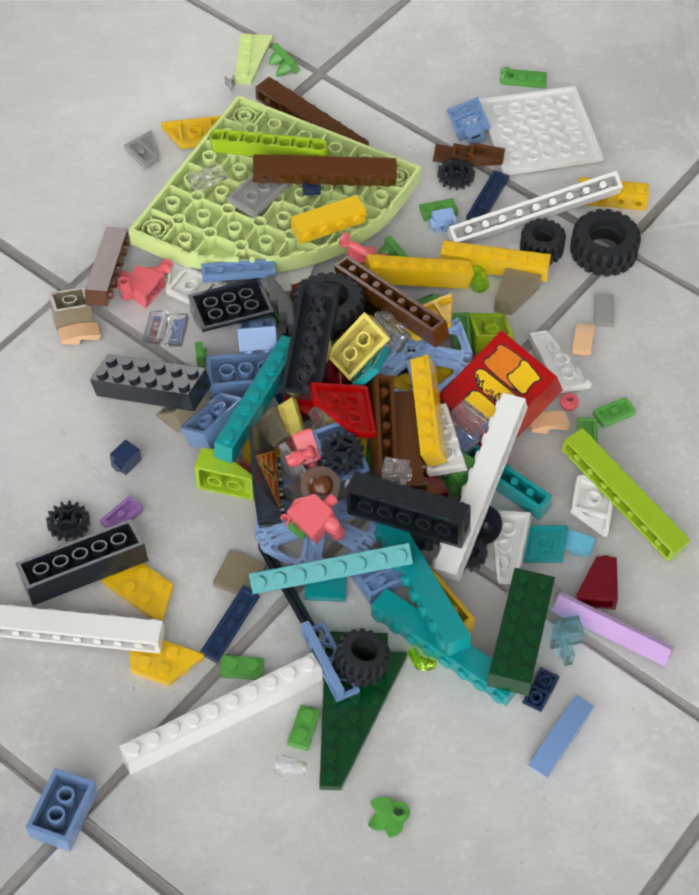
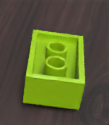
[469,313,514,357]
[194,447,254,501]

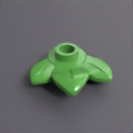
[368,797,410,838]

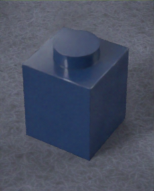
[109,439,142,475]

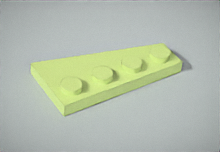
[235,34,273,85]

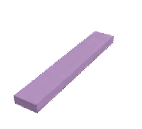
[552,592,674,667]

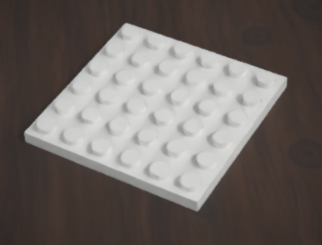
[479,86,603,175]

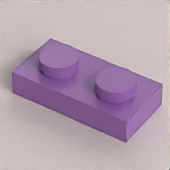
[100,496,144,528]

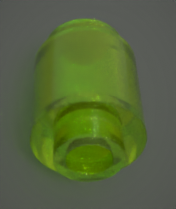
[470,265,489,293]

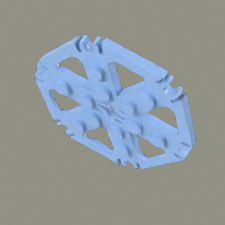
[364,311,473,394]
[255,479,376,565]

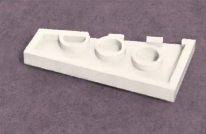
[528,330,592,394]
[427,403,467,477]
[494,510,532,584]

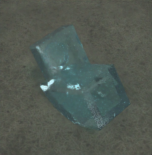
[550,615,585,666]

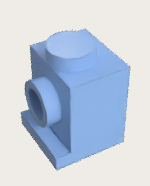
[429,207,457,233]

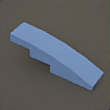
[529,695,595,778]

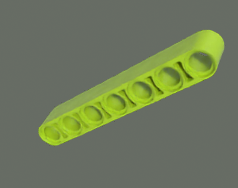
[209,129,329,156]

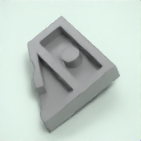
[124,130,159,169]

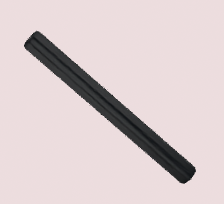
[258,542,320,638]

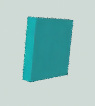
[351,346,390,386]
[523,525,568,563]
[304,577,347,602]

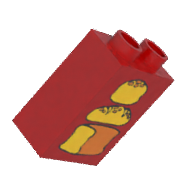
[439,330,563,447]

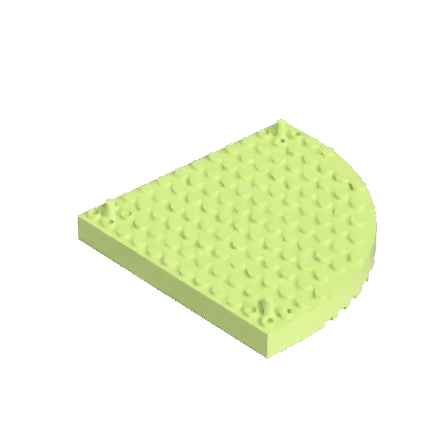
[129,95,421,273]

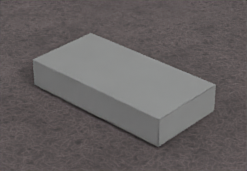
[594,293,614,327]

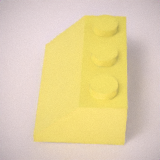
[329,312,390,381]

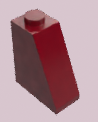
[576,555,618,610]

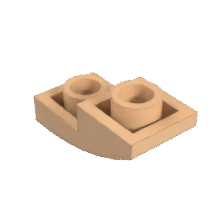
[58,322,101,345]
[572,323,596,356]
[528,411,571,434]

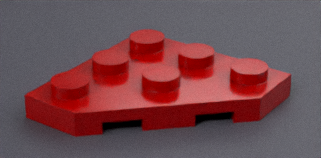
[309,382,377,438]

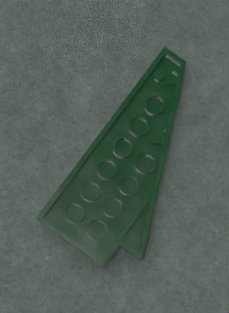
[319,631,407,790]

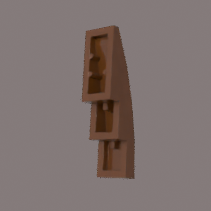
[432,142,505,166]

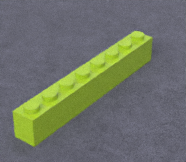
[561,428,691,562]

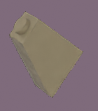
[494,267,541,315]

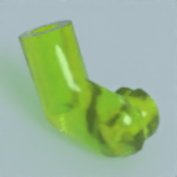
[407,648,437,671]

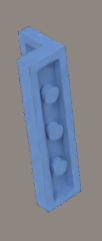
[201,259,276,282]
[301,621,360,702]

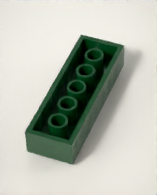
[487,568,555,696]

